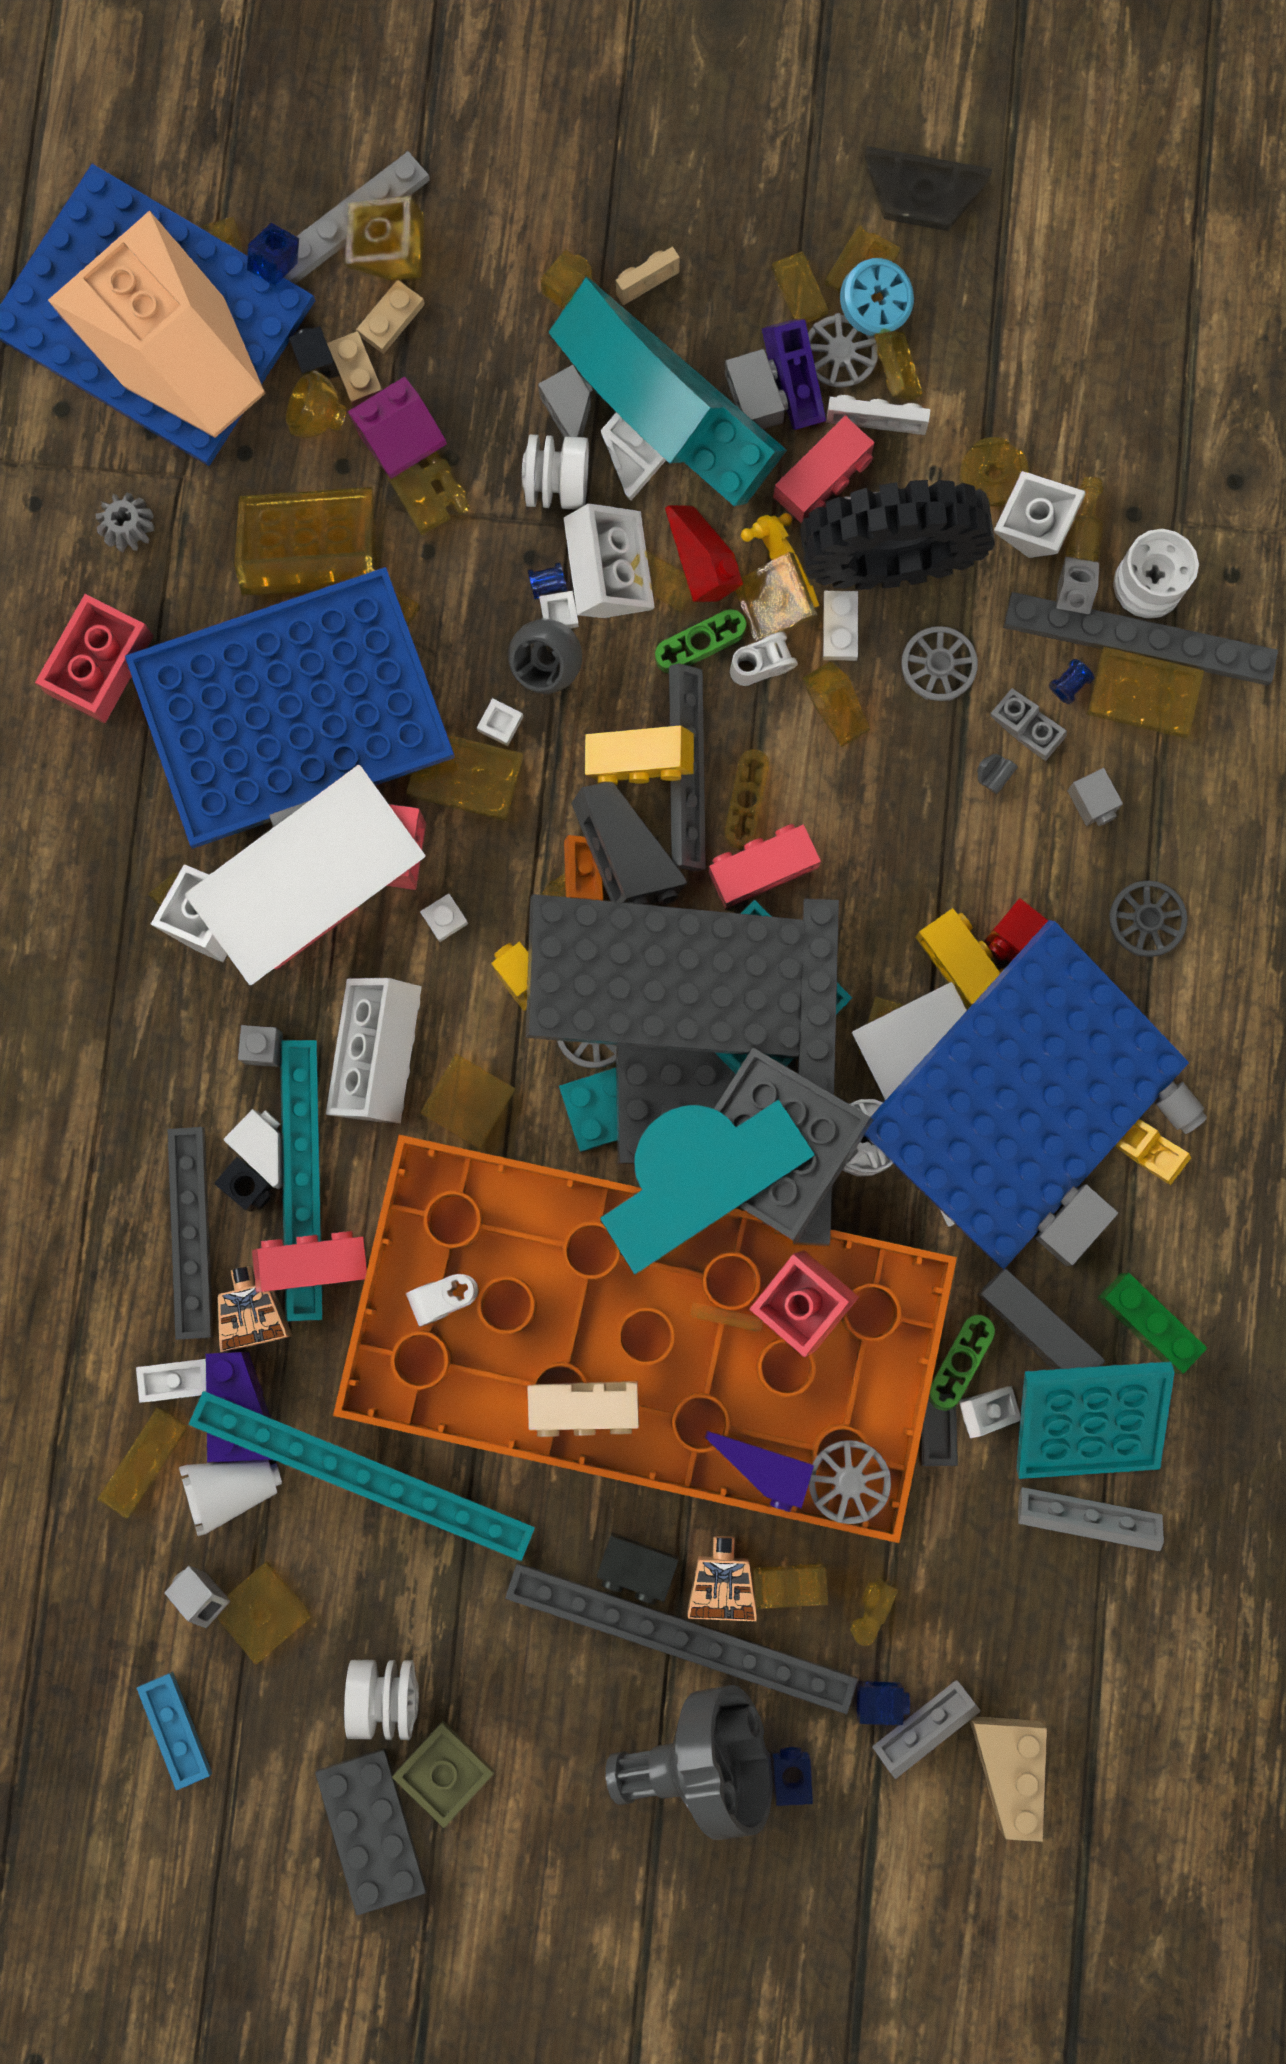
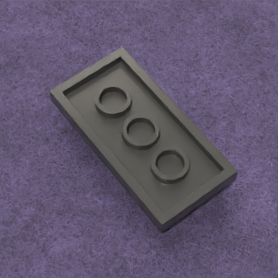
[315,1748,427,1916]

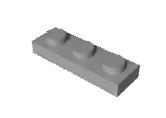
[872,1680,981,1779]

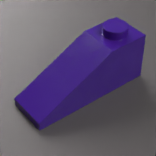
[761,319,826,430]
[705,1431,814,1512]

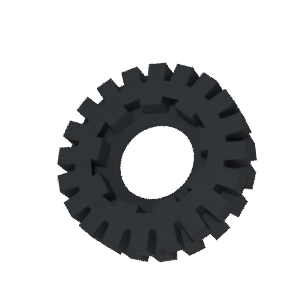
[800,480,995,590]

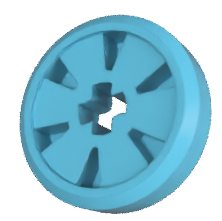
[840,258,914,336]

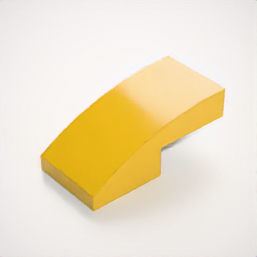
[1115,1119,1191,1186]

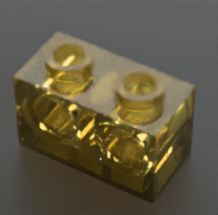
[752,1563,828,1609]

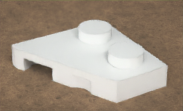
[601,412,666,500]

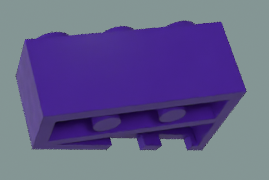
[205,1352,273,1462]

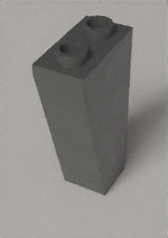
[571,782,687,905]
[976,1269,1105,1370]

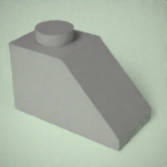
[538,365,593,439]

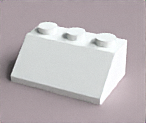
[563,503,655,618]

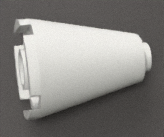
[179,1460,282,1536]

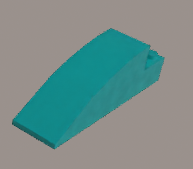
[548,277,787,506]

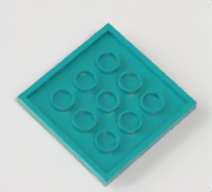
[1016,1362,1175,1479]

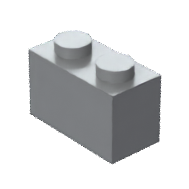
[725,349,788,429]
[1035,1184,1118,1266]

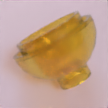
[286,370,346,438]

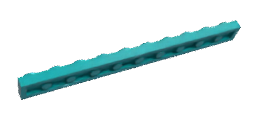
[188,1391,535,1561]

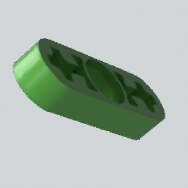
[655,609,746,674]
[929,1315,995,1411]

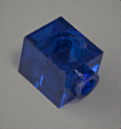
[247,222,299,286]
[857,1681,910,1725]
[772,1747,813,1806]

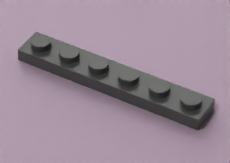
[669,663,706,871]
[167,1127,213,1340]

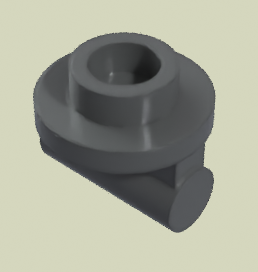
[977,754,1018,795]

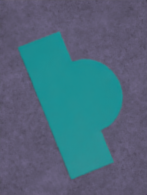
[600,1099,815,1274]

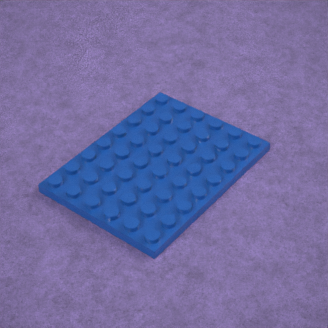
[0,164,316,466]
[125,567,455,849]
[864,920,1189,1269]

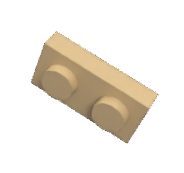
[616,246,680,305]
[356,279,425,354]
[327,331,382,407]

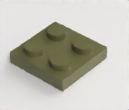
[392,1721,495,1828]

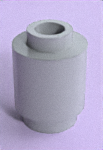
[1155,1081,1207,1134]

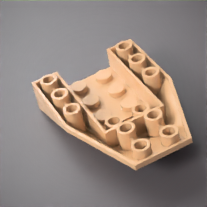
[48,211,266,438]

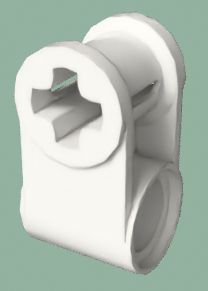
[730,632,798,686]
[406,1274,479,1327]

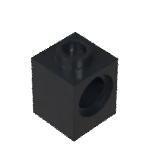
[289,326,339,387]
[214,1157,273,1212]

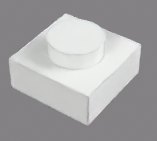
[539,591,579,628]
[477,698,523,746]
[420,893,468,942]

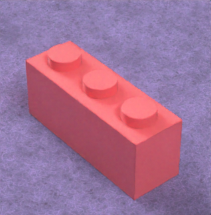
[773,415,875,523]
[708,824,821,909]
[252,1231,367,1293]

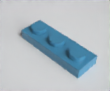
[137,1671,212,1790]

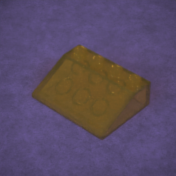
[234,487,377,596]

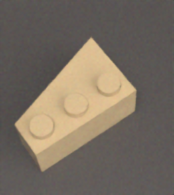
[528,1381,639,1437]
[969,1716,1047,1842]

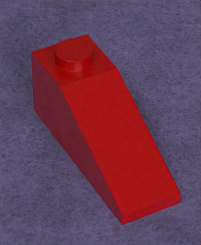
[665,505,743,602]

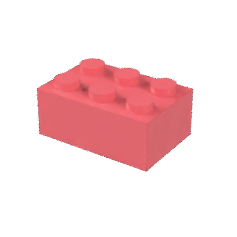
[35,594,154,723]

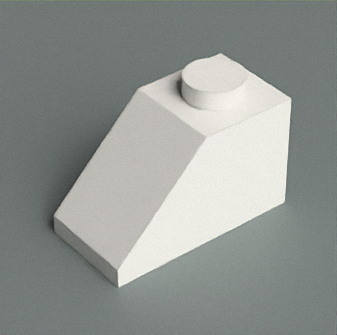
[223,1109,283,1189]

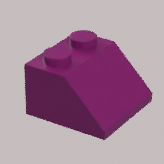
[348,376,447,479]

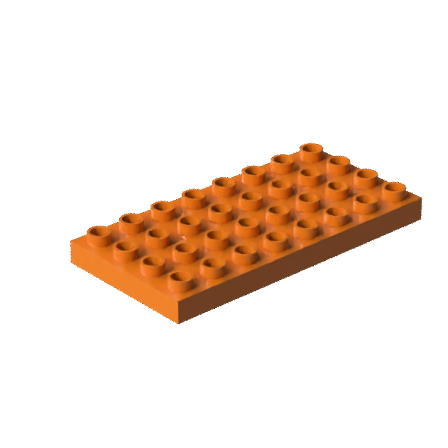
[333,1135,957,1543]

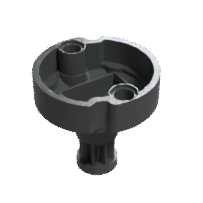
[606,1685,773,1840]

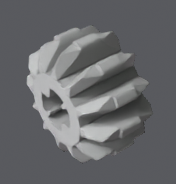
[96,492,154,552]

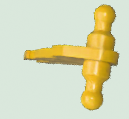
[740,513,819,614]

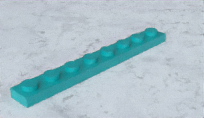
[280,1040,322,1321]

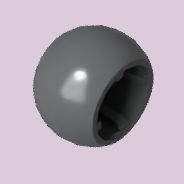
[508,618,582,694]

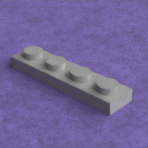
[1018,1487,1164,1551]

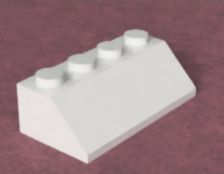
[326,978,422,1123]

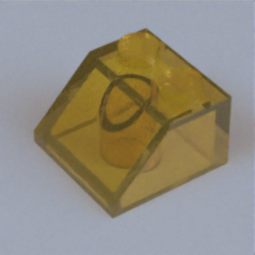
[345,196,424,281]

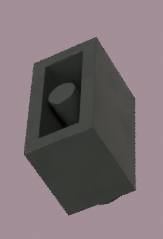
[597,1533,679,1605]

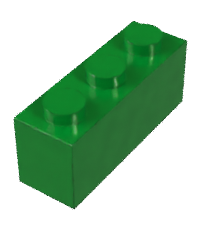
[1097,1273,1207,1374]

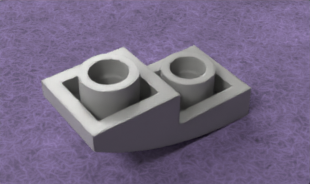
[990,688,1067,761]

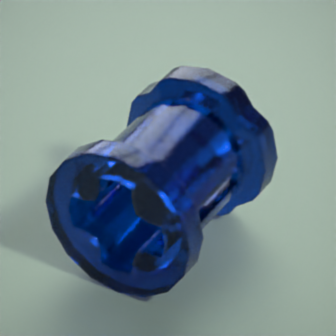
[527,562,567,600]
[1049,659,1095,704]

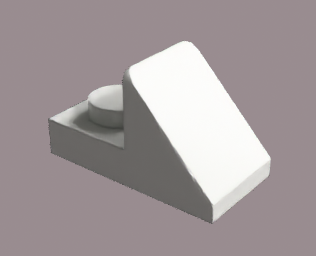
[959,1386,1021,1438]

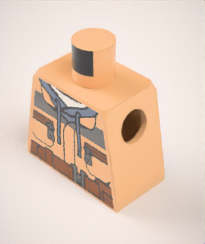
[218,1266,292,1352]
[687,1536,757,1621]

